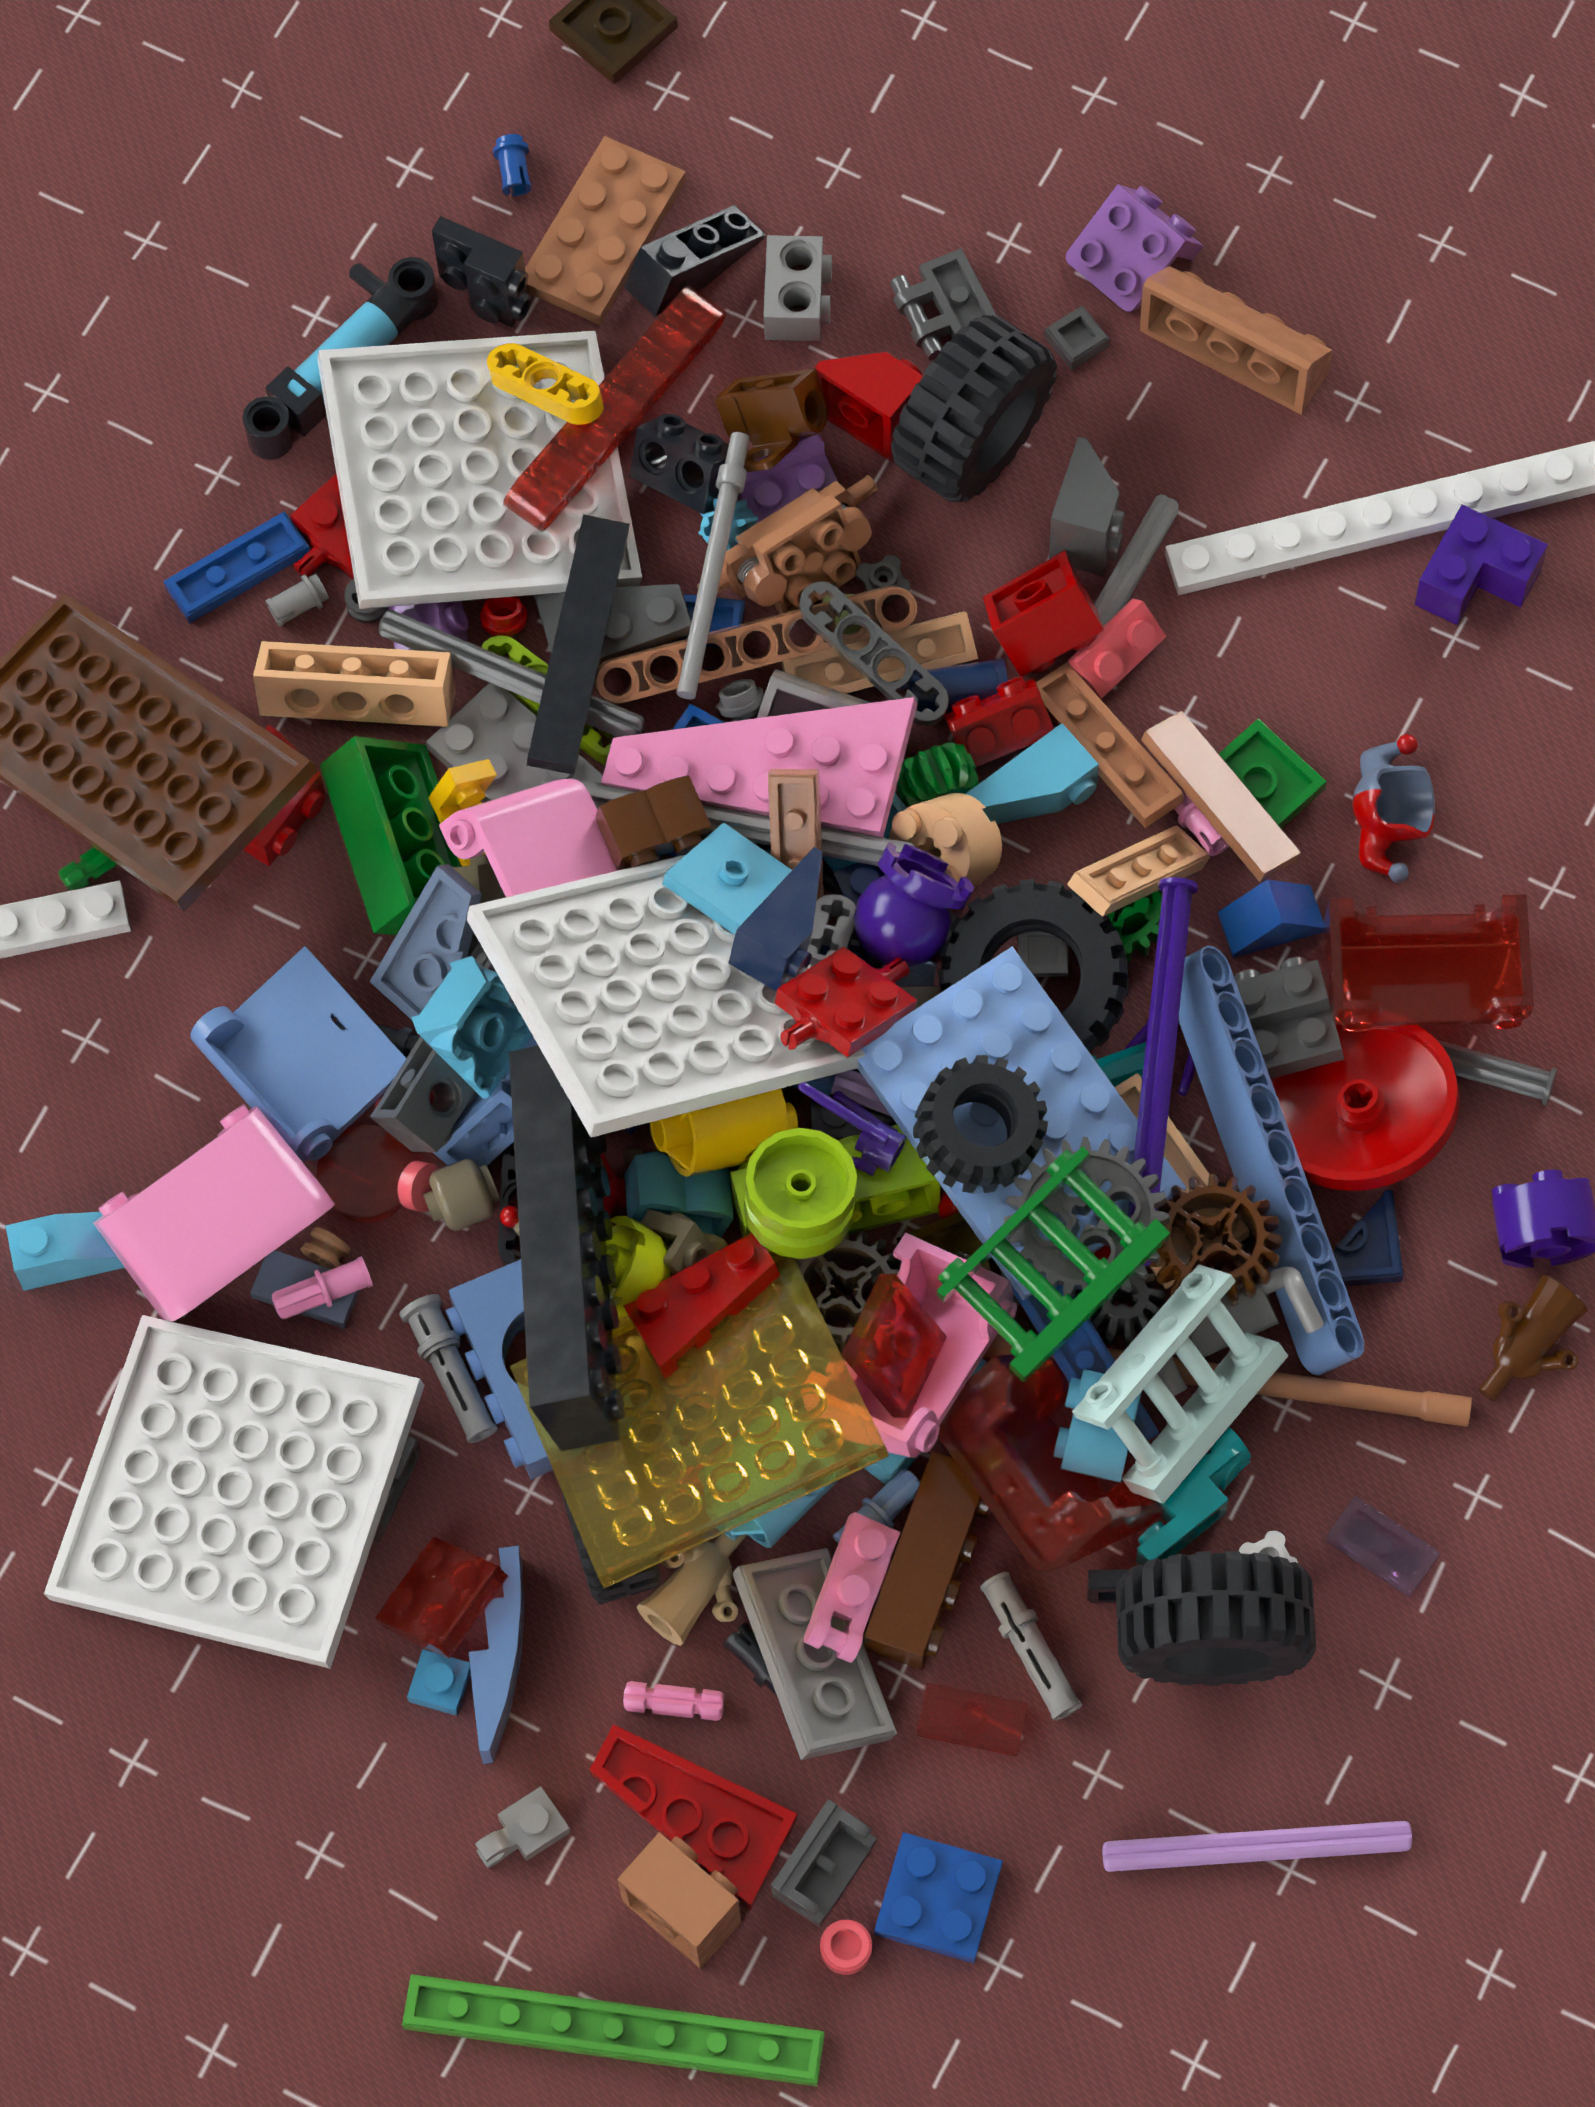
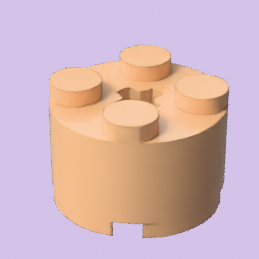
[889,793,1002,887]

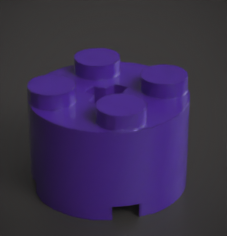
[1491,1170,1595,1268]

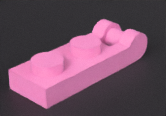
[803,1512,900,1663]

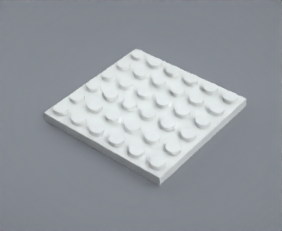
[317,331,642,609]
[467,855,865,1137]
[44,1315,425,1669]

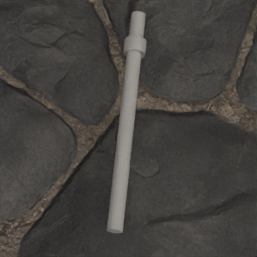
[676,432,750,699]

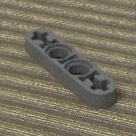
[799,581,949,726]

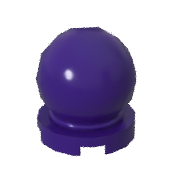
[853,842,974,968]

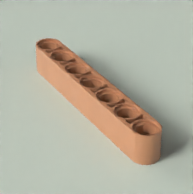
[595,585,917,703]

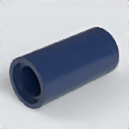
[909,659,1008,715]

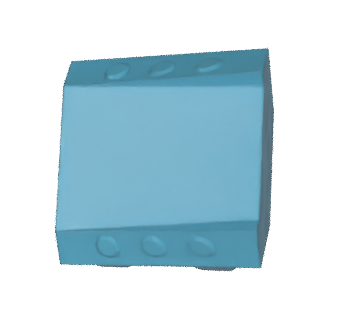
[411,956,533,1099]

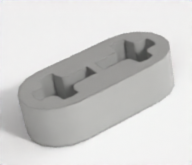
[808,894,856,967]

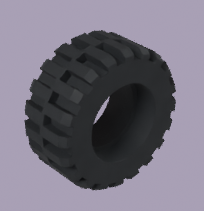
[891,315,1057,502]
[938,879,1129,1052]
[1116,1551,1316,1686]

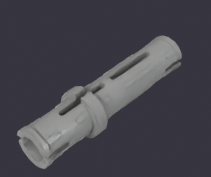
[980,1572,1082,1721]

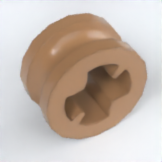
[300,1227,351,1269]

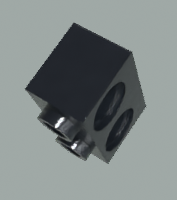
[629,413,729,514]

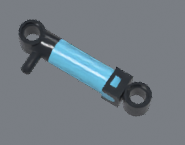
[242,257,438,460]

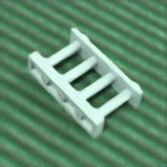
[1072,1264,1288,1504]

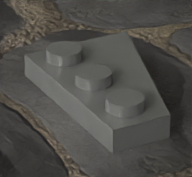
[534,584,692,666]

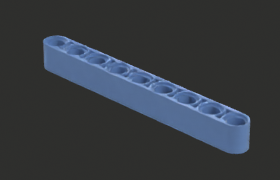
[1178,945,1364,1376]

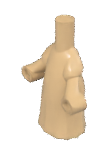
[637,1533,747,1646]

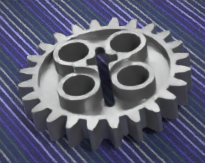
[1004,1137,1170,1301]

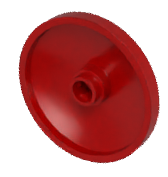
[1271,1013,1460,1191]

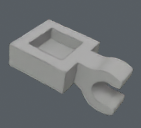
[475,1786,570,1869]

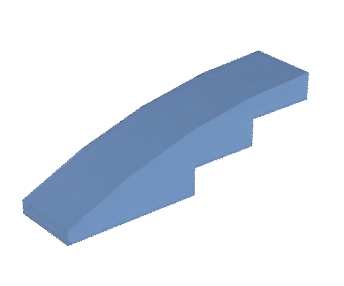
[433,1037,538,1166]
[469,1546,525,1764]

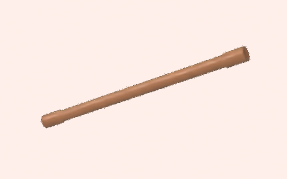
[983,1333,1472,1427]

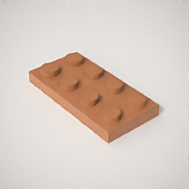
[525,136,686,325]

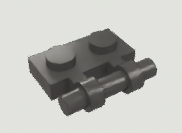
[890,248,996,361]

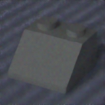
[1049,437,1125,576]

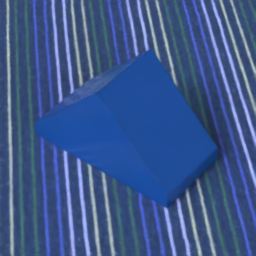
[1218,879,1326,958]

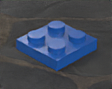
[874,1832,1003,1964]

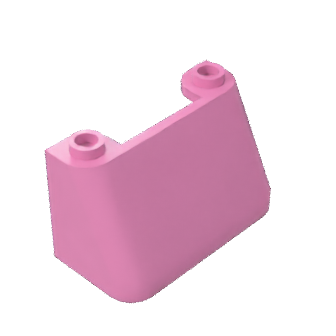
[439,779,623,897]
[93,1104,335,1321]
[801,1232,1017,1458]

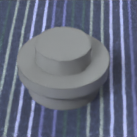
[718,679,765,721]

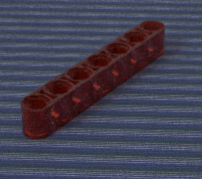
[503,285,727,532]

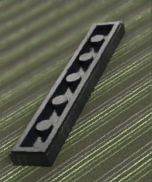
[527,514,630,775]

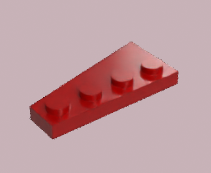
[589,1724,798,1910]

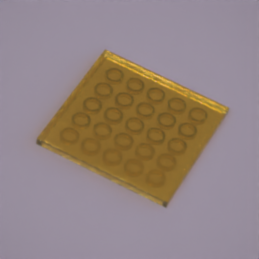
[510,1248,889,1589]

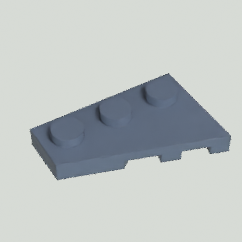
[369,864,482,1020]

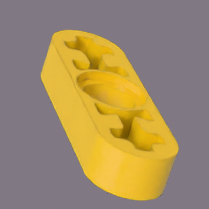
[487,343,604,425]

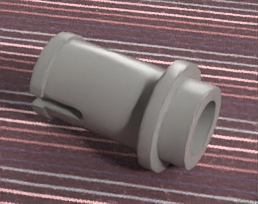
[265,574,329,627]

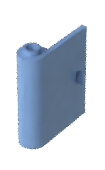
[190,946,406,1161]

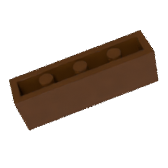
[864,1451,996,1670]

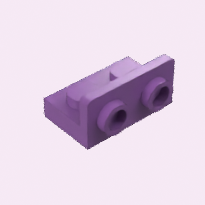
[738,434,838,524]

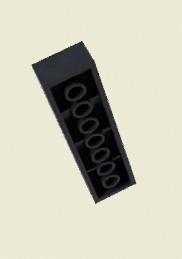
[509,1046,625,1451]

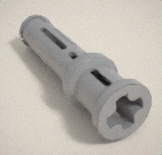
[399,1294,498,1443]

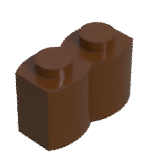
[595,775,712,870]

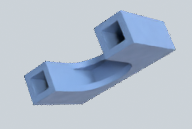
[445,1259,641,1480]

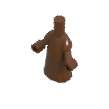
[1478,1274,1588,1401]

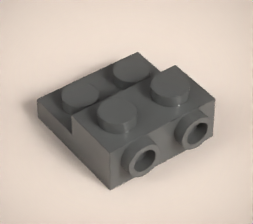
[1234,957,1344,1079]

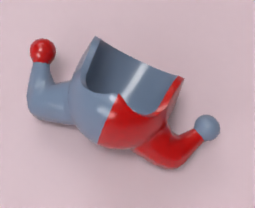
[1352,734,1435,884]

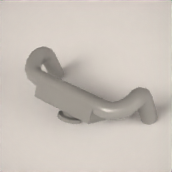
[1158,1267,1324,1396]

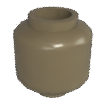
[423,1158,500,1231]

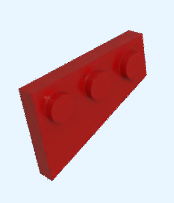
[623,1233,780,1380]

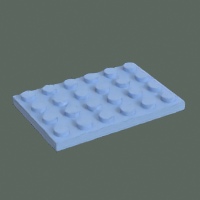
[857,946,1187,1300]

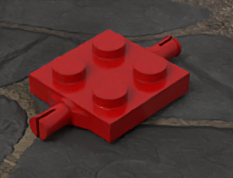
[291,474,354,579]
[774,946,917,1058]

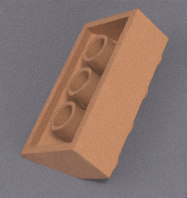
[1140,266,1332,415]

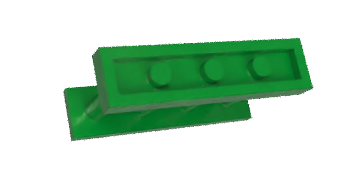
[937,1146,1170,1383]

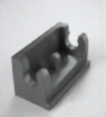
[771,1799,877,1927]

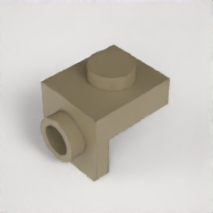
[641,1209,715,1275]

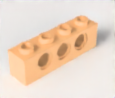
[253,641,455,727]

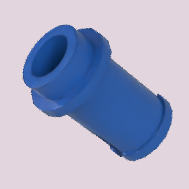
[493,134,532,197]

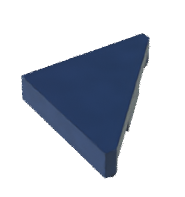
[1333,1190,1403,1286]

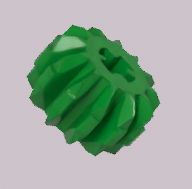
[897,742,979,808]

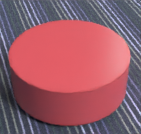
[397,1161,439,1212]
[820,1920,872,1975]

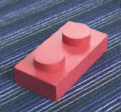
[1068,598,1167,699]

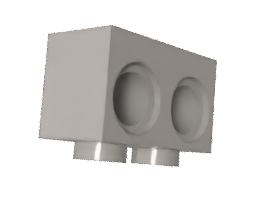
[764,235,832,341]

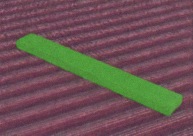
[402,1974,825,2087]

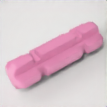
[623,1681,725,1721]

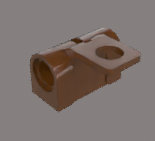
[714,368,827,472]

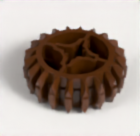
[1150,1173,1282,1307]

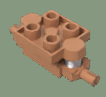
[697,475,878,614]

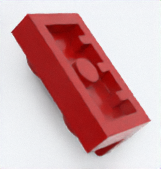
[945,677,1054,767]

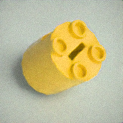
[650,1088,798,1177]

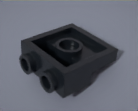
[432,216,532,327]

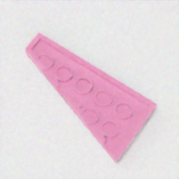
[601,697,917,838]

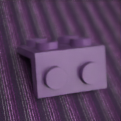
[1066,184,1203,312]

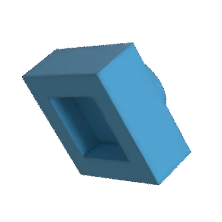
[407,1649,471,1716]

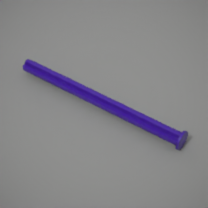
[1127,877,1198,1267]

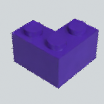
[1415,504,1548,625]

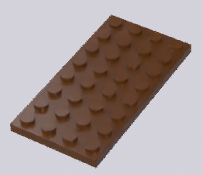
[0,593,318,912]

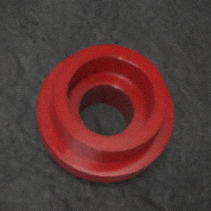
[480,596,528,636]

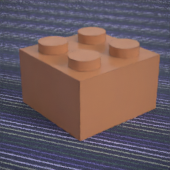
[617,1832,742,1969]

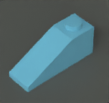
[966,723,1099,824]
[5,1212,125,1291]

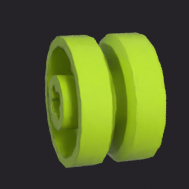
[744,1128,857,1259]

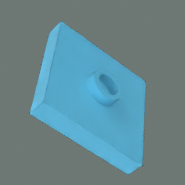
[662,823,792,934]

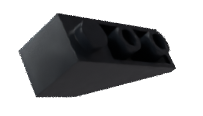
[624,205,765,317]

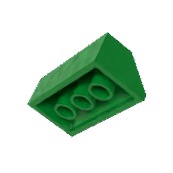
[320,736,462,935]

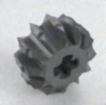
[1090,1273,1165,1346]

